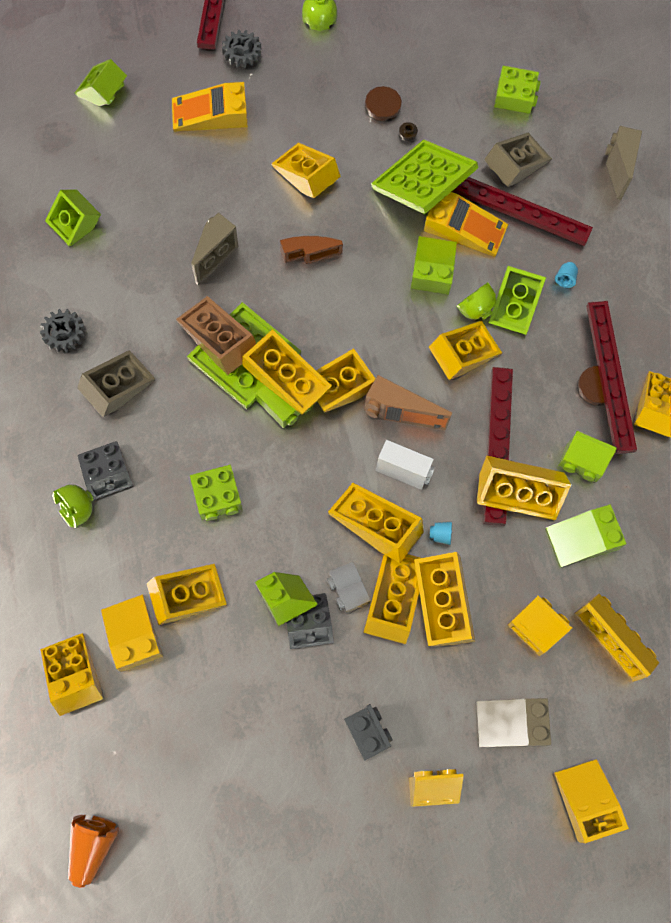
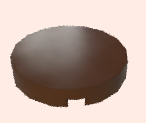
[365,86,402,121]
[578,366,605,405]

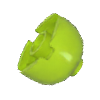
[302,0,337,31]
[456,282,496,320]
[52,485,94,528]

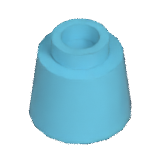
[555,262,578,288]
[430,521,452,545]

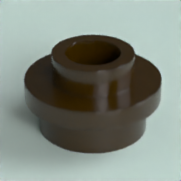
[399,122,418,141]

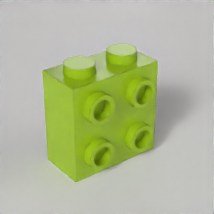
[494,66,541,114]
[255,385,314,429]
[190,464,242,521]

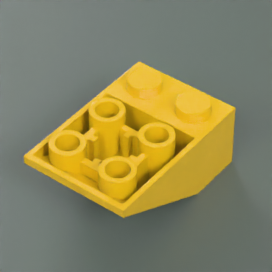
[634,371,671,438]
[507,596,572,656]
[40,633,103,716]
[554,759,629,843]
[409,769,464,807]

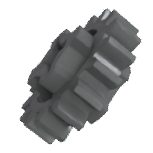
[222,29,262,68]
[40,309,86,352]

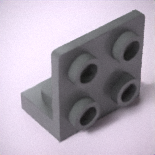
[78,441,133,500]
[287,593,334,649]
[344,704,393,761]

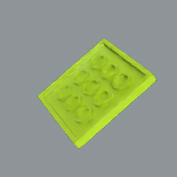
[371,139,479,214]
[187,302,301,410]

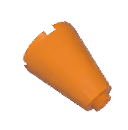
[68,815,119,888]

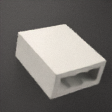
[376,440,435,490]

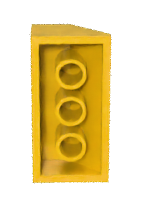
[477,456,571,520]
[414,552,475,646]
[575,593,659,682]

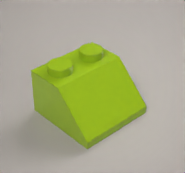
[75,59,127,106]
[45,189,101,246]
[558,431,617,482]
[255,572,318,626]

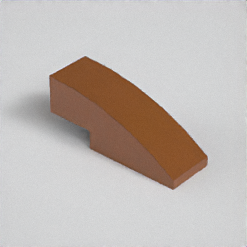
[280,236,343,264]

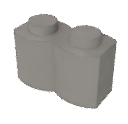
[327,562,370,614]

